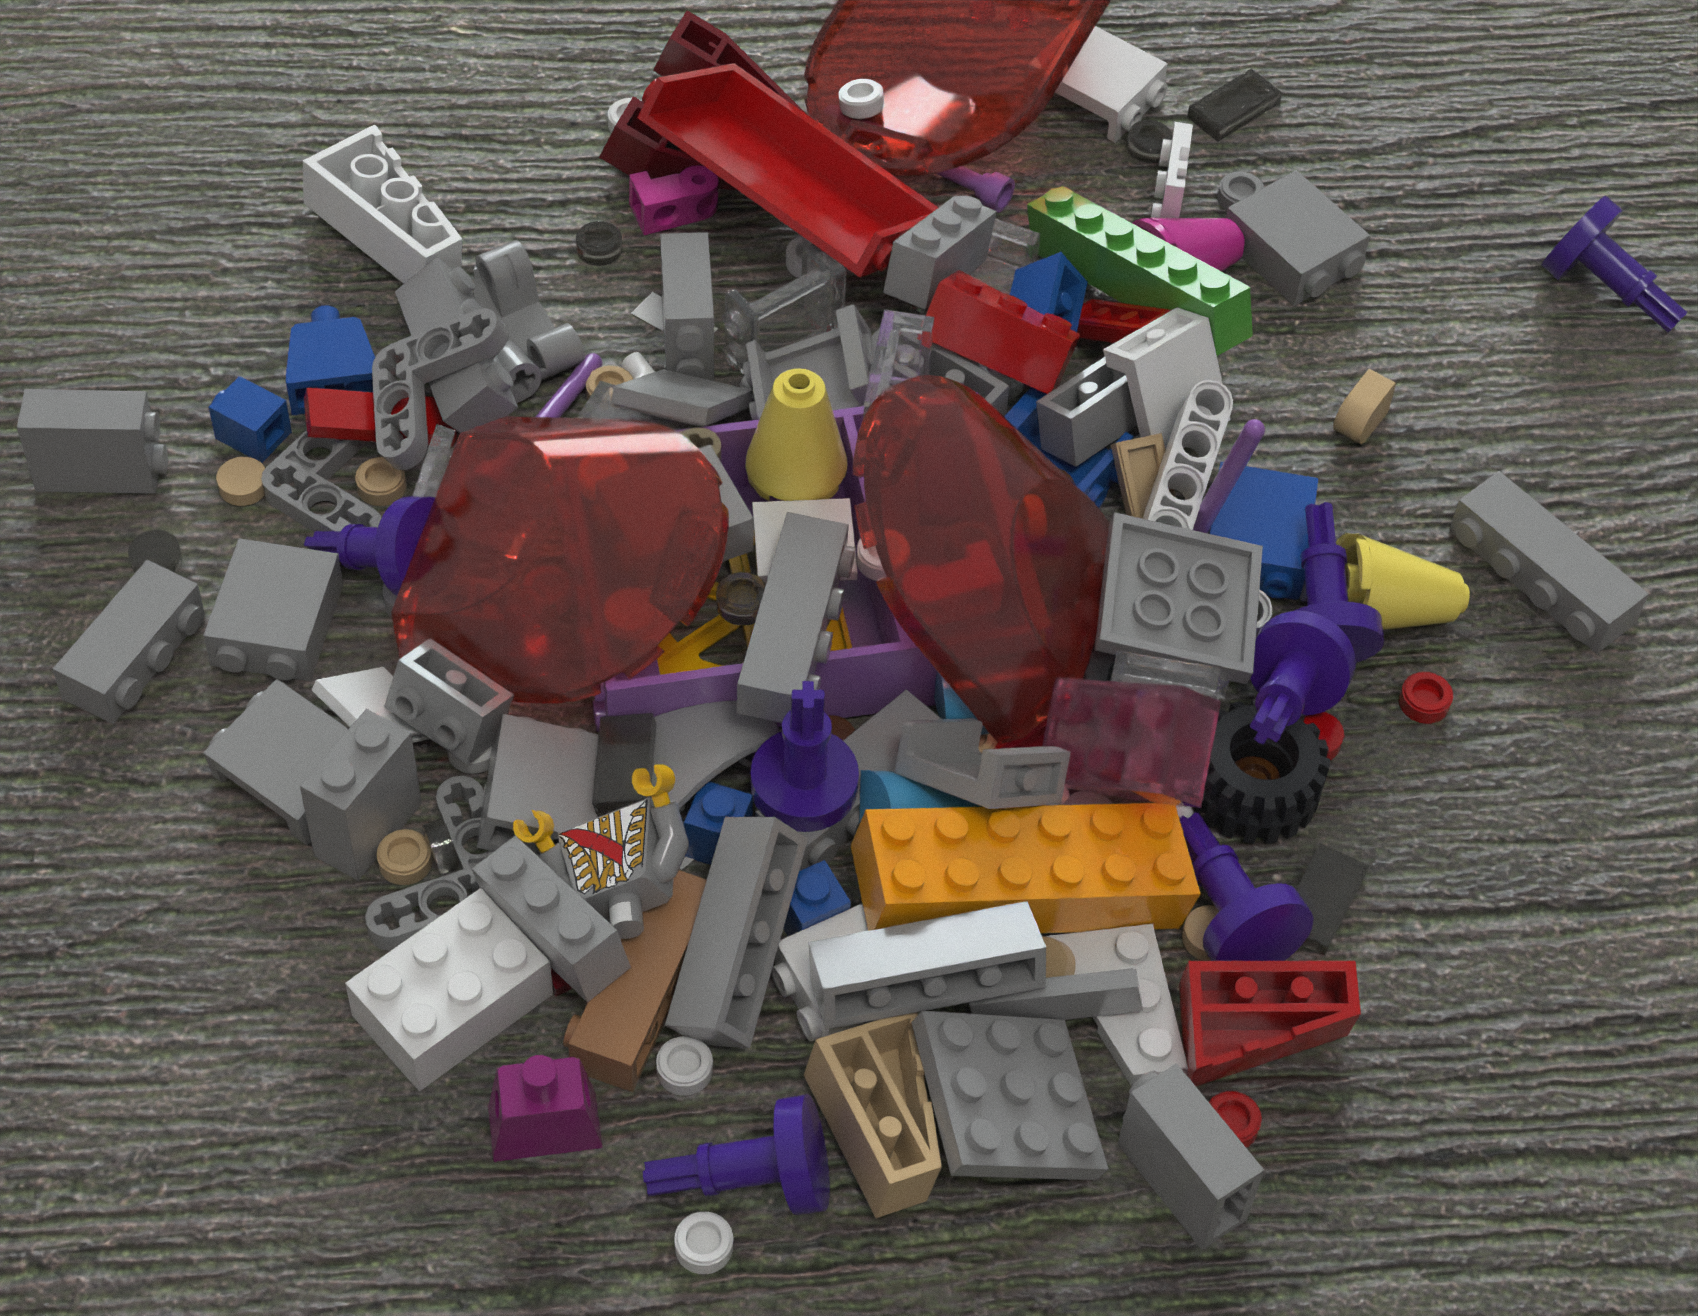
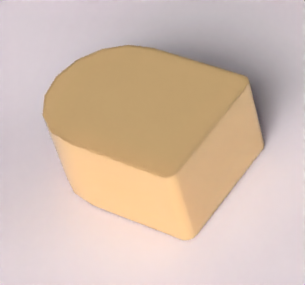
[1333,369,1396,444]

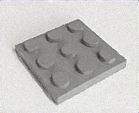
[1095,512,1263,684]
[911,1011,1108,1180]

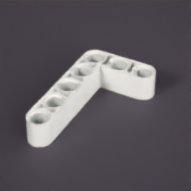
[1142,380,1272,636]

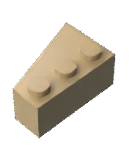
[804,1012,942,1218]

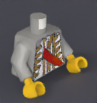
[513,764,689,939]

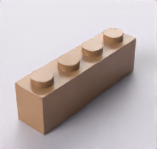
[563,870,707,1092]

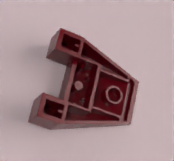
[599,10,806,191]

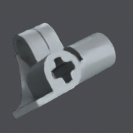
[473,240,585,403]
[613,701,779,812]

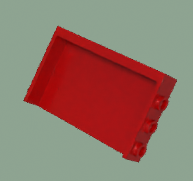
[637,63,938,277]

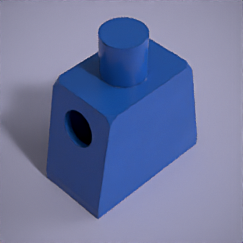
[286,305,375,415]

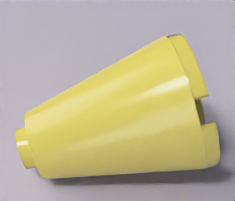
[745,369,847,501]
[1336,533,1470,630]

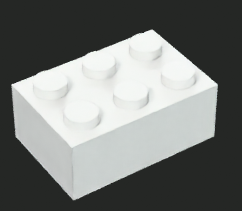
[345,888,553,1092]

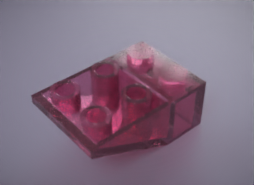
[1042,678,1221,808]

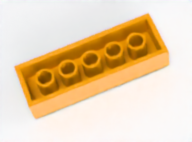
[851,803,1201,933]

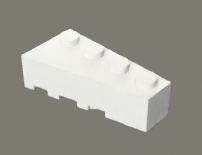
[303,125,462,284]

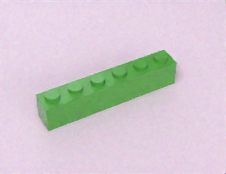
[1027,186,1253,356]

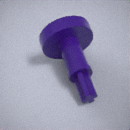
[1541,195,1688,333]
[304,496,463,600]
[1294,502,1384,663]
[1250,611,1356,744]
[751,681,859,832]
[1179,812,1314,961]
[643,1094,830,1216]

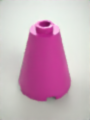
[1132,218,1245,272]

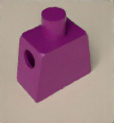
[488,1055,602,1162]

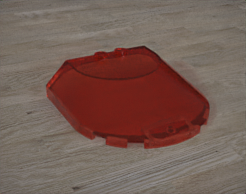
[804,0,1111,176]
[853,375,1109,744]
[391,416,729,704]

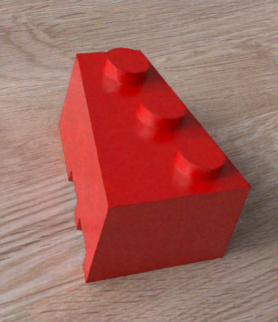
[917,270,1080,394]
[1179,961,1361,1086]

